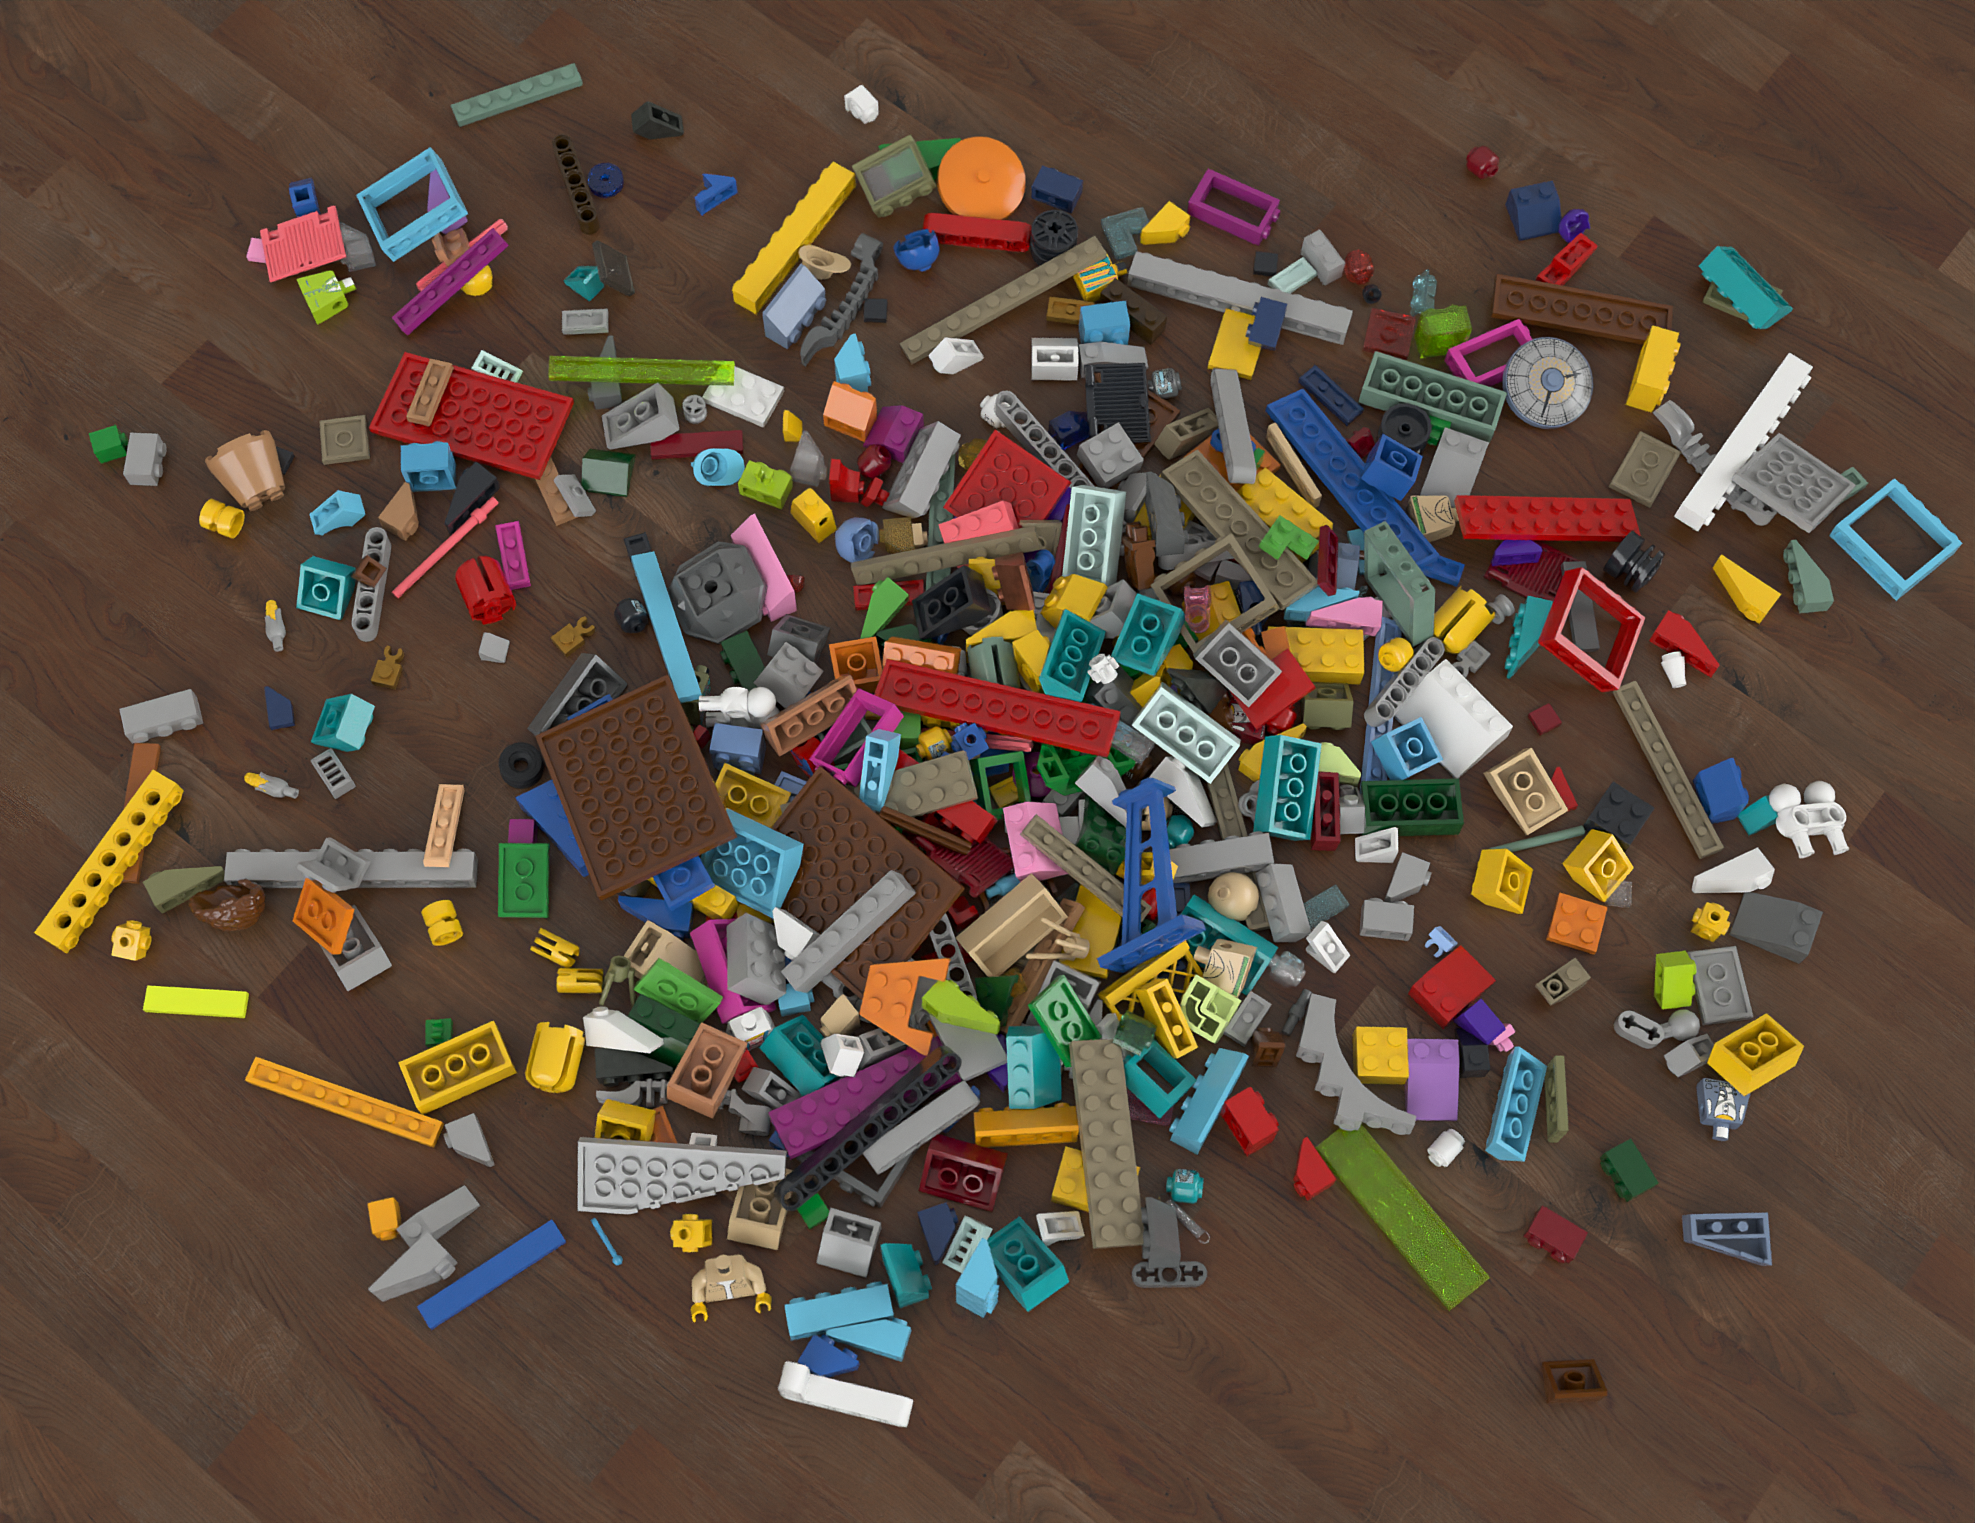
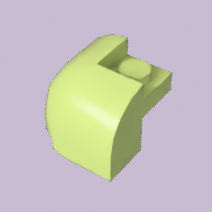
[1180,975,1242,1044]

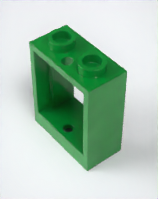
[969,751,1031,820]

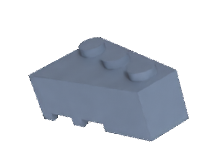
[1682,1213,1772,1266]

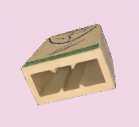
[1407,496,1459,542]
[1193,939,1257,998]

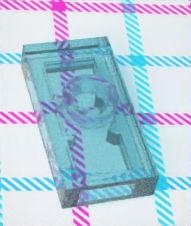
[1303,884,1349,929]

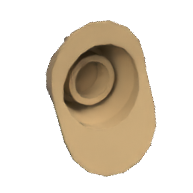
[799,245,851,280]

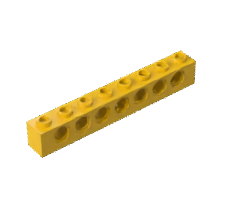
[34,770,184,954]

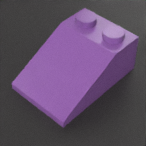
[1404,1039,1459,1121]

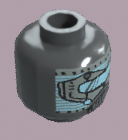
[1148,368,1182,399]

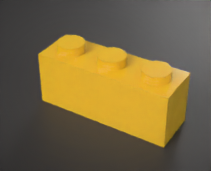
[1135,979,1198,1059]

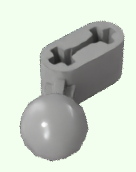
[1614,1010,1700,1049]

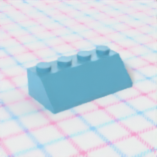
[1485,1047,1547,1162]
[1169,1048,1249,1155]
[956,1237,999,1318]

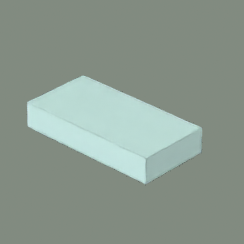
[1268,257,1317,294]

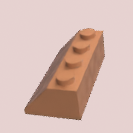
[760,675,857,757]

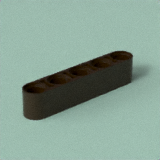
[552,134,600,235]

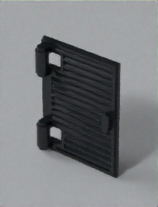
[1084,363,1151,443]

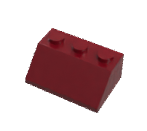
[919,1134,1008,1212]

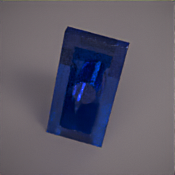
[1048,411,1099,450]

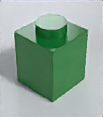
[89,425,129,464]

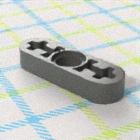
[1131,1262,1207,1288]

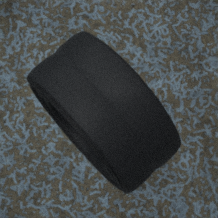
[498,742,544,789]

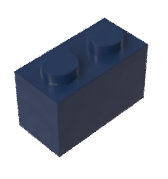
[1031,165,1083,214]
[1245,297,1287,351]

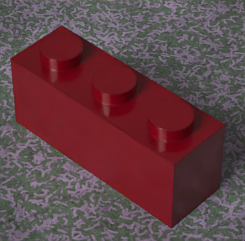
[1311,772,1341,851]

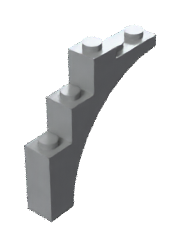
[1296,994,1416,1135]

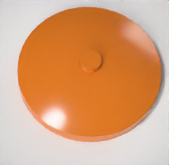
[937,137,1026,220]

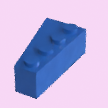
[515,780,589,877]

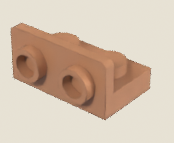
[431,228,470,267]

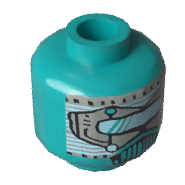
[1166,1169,1204,1204]

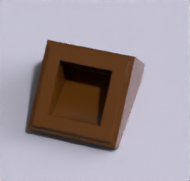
[351,555,387,588]

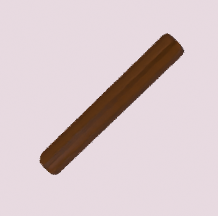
[879,806,972,855]

